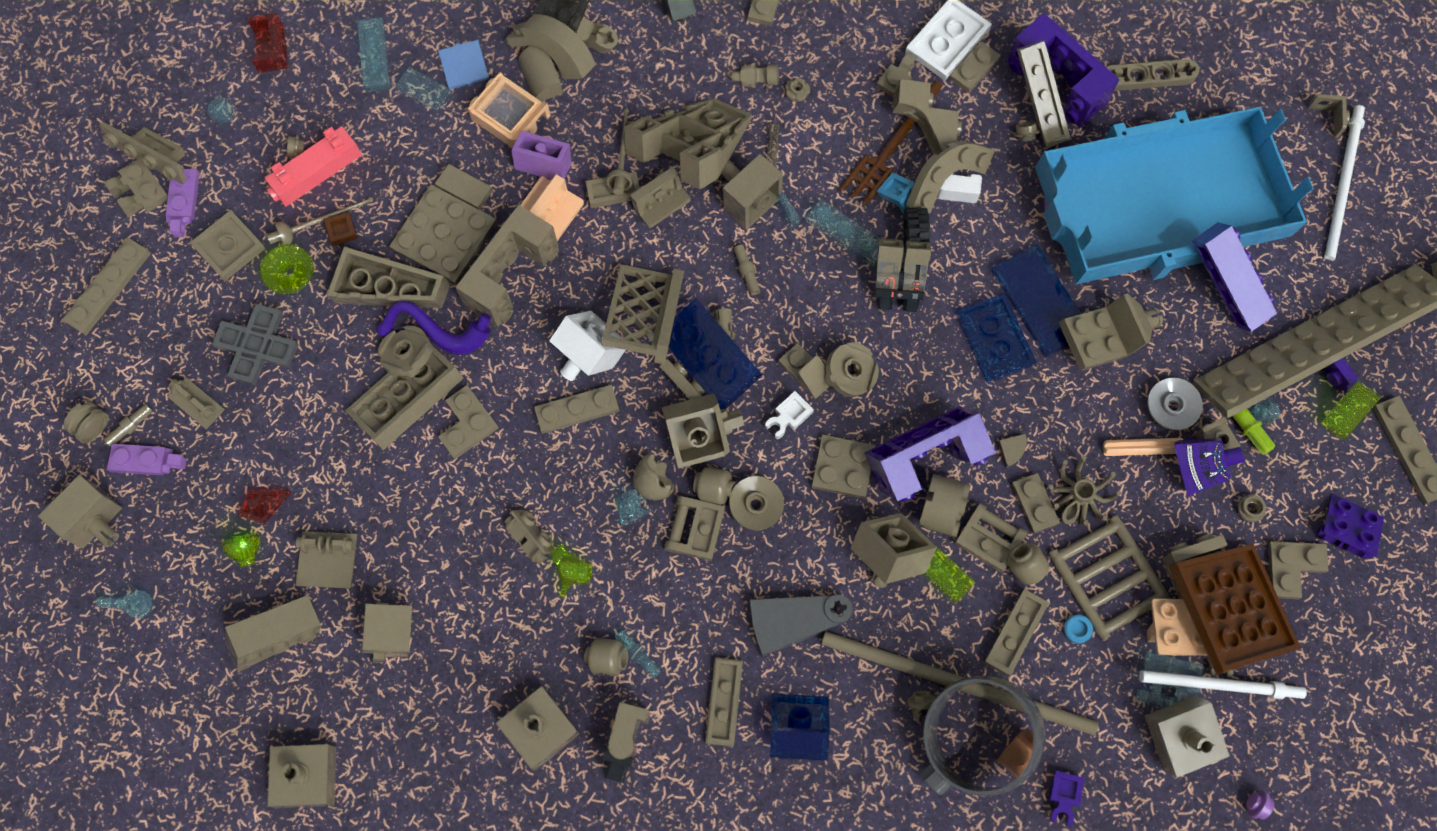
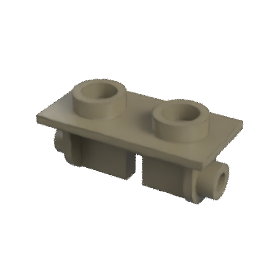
[167,377,225,429]
[504,510,557,564]

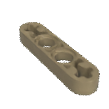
[1106,59,1200,91]

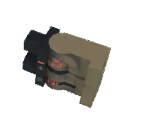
[875,238,931,312]
[602,702,651,783]

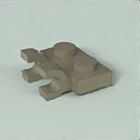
[104,160,168,218]

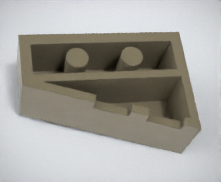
[225,595,321,673]

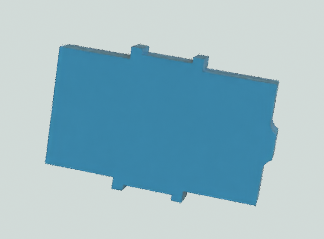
[1035,107,1314,284]

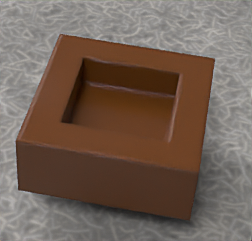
[324,212,358,246]

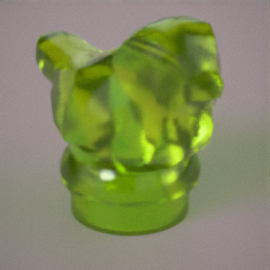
[551,544,593,598]

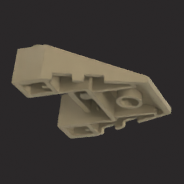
[624,98,752,189]

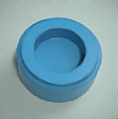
[1063,615,1093,644]

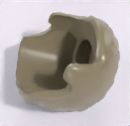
[633,454,674,501]

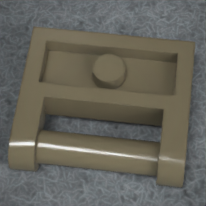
[664,496,725,561]
[955,503,1028,573]

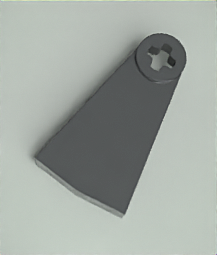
[750,595,853,657]

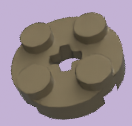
[378,326,433,377]
[825,342,879,397]

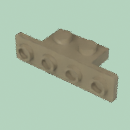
[99,122,187,184]

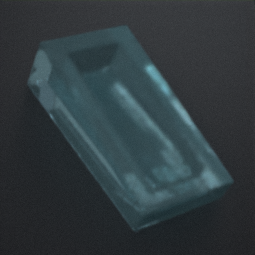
[779,193,800,228]

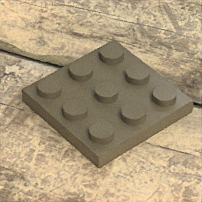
[389,185,498,285]

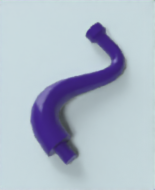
[376,301,491,355]

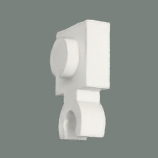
[765,391,814,439]

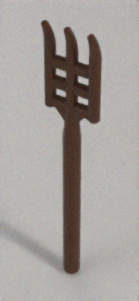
[839,81,942,205]

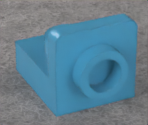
[877,173,915,215]

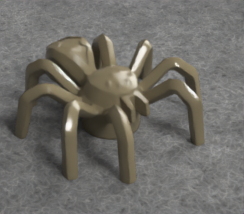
[1048,455,1121,527]

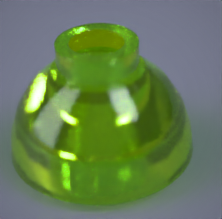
[221,532,261,567]

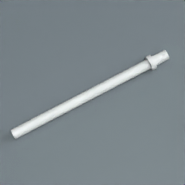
[1324,105,1365,261]

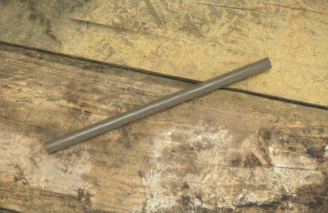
[822,631,1099,736]

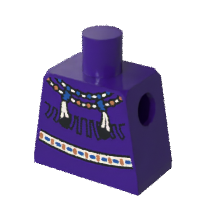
[1174,438,1245,496]

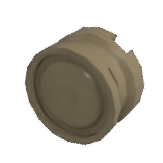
[63,400,109,444]

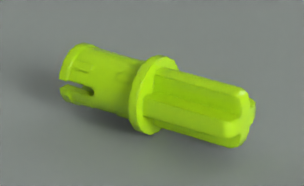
[1232,409,1275,455]

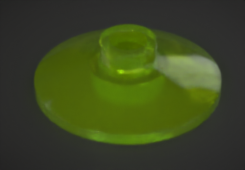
[260,244,314,294]

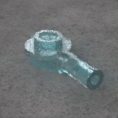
[1254,397,1280,425]
[96,590,153,619]

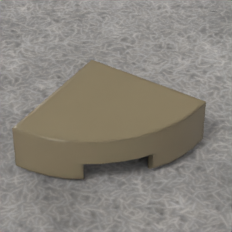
[998,434,1027,468]

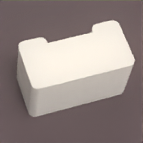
[937,173,982,203]

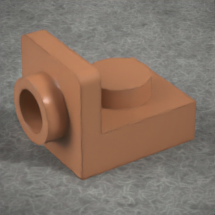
[996,729,1047,778]

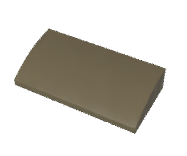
[345,347,464,450]

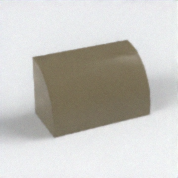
[518,46,563,101]

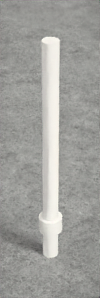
[1139,670,1307,699]

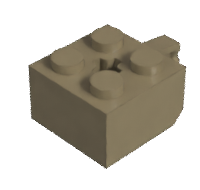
[662,393,744,469]

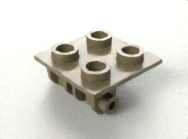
[296,532,358,589]

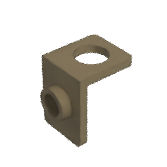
[1308,94,1350,138]

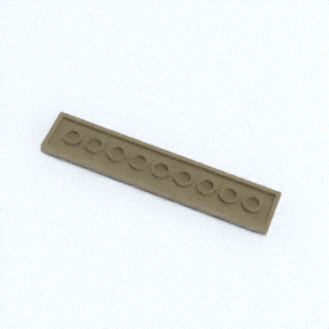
[1194,264,1437,419]

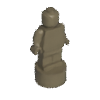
[730,63,779,88]

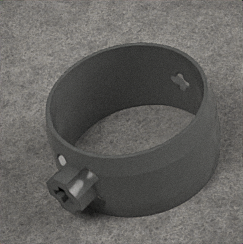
[921,676,1046,796]

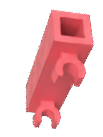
[265,126,362,207]

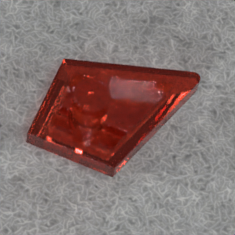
[238,490,291,525]

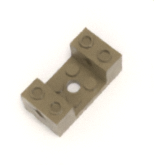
[455,205,559,328]

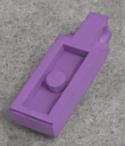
[166,169,200,238]
[107,444,187,476]

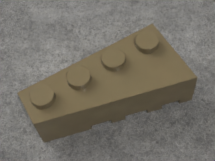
[327,247,450,308]

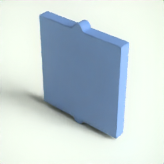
[438,40,489,90]

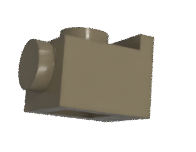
[1194,417,1241,450]

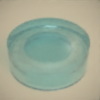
[207,98,235,124]

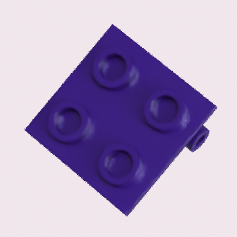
[1317,494,1384,559]

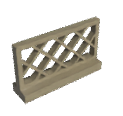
[601,264,684,365]

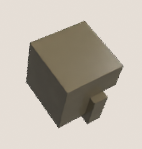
[362,602,412,663]

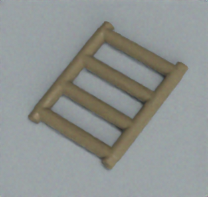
[1048,515,1171,641]

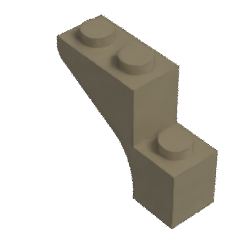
[892,79,962,155]

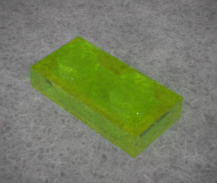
[1321,380,1381,440]
[923,548,976,604]

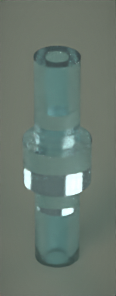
[615,630,661,679]

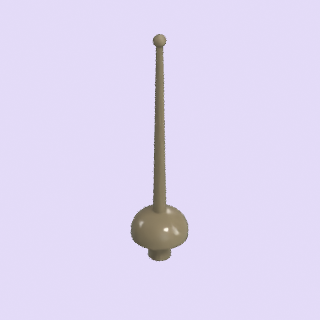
[606,109,633,195]
[267,197,373,247]

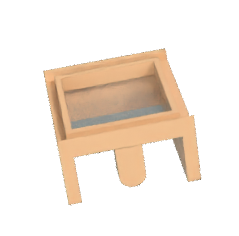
[468,72,550,148]

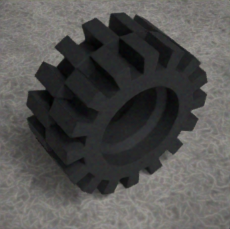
[903,207,931,251]

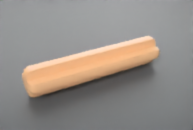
[1103,438,1184,456]

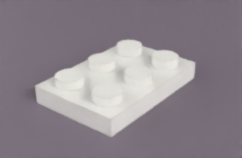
[905,0,992,81]

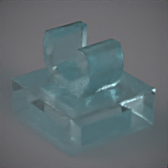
[615,489,650,525]

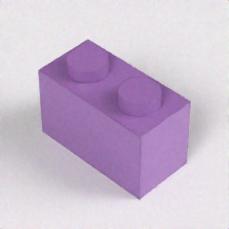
[512,131,572,180]

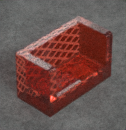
[248,13,289,73]

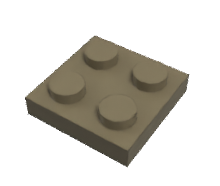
[190,210,266,282]
[812,435,876,499]

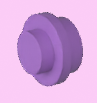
[1246,790,1274,820]

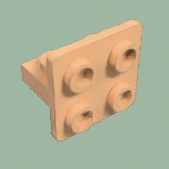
[520,174,584,241]
[1147,599,1208,656]

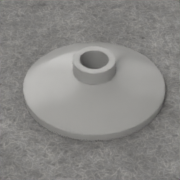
[1147,378,1203,430]

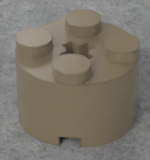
[918,474,971,537]

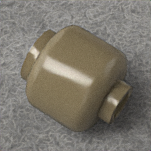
[693,467,736,505]
[1008,543,1049,585]
[584,638,628,676]

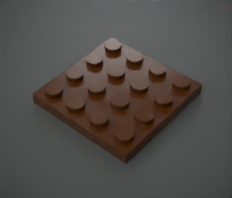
[1169,544,1301,675]

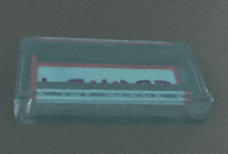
[395,67,452,113]

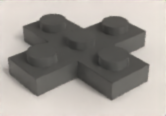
[212,304,299,386]

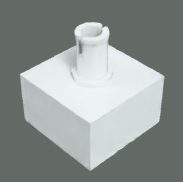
[550,311,625,381]

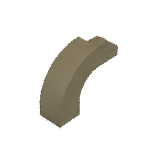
[506,14,596,80]

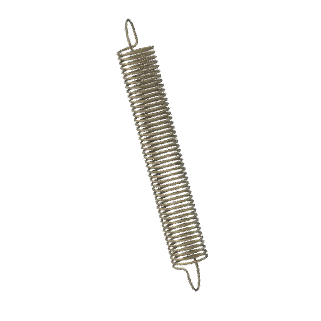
[767,118,779,167]

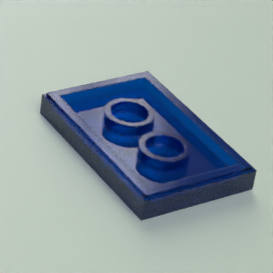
[955,293,1037,383]

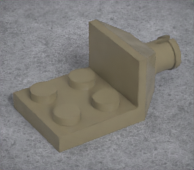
[1059,293,1163,371]

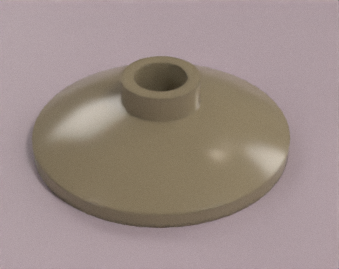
[729,476,784,531]

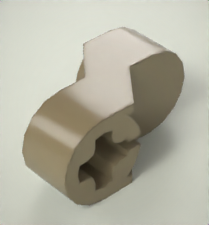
[569,18,618,53]

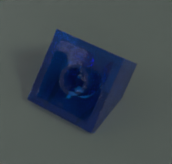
[770,694,830,761]

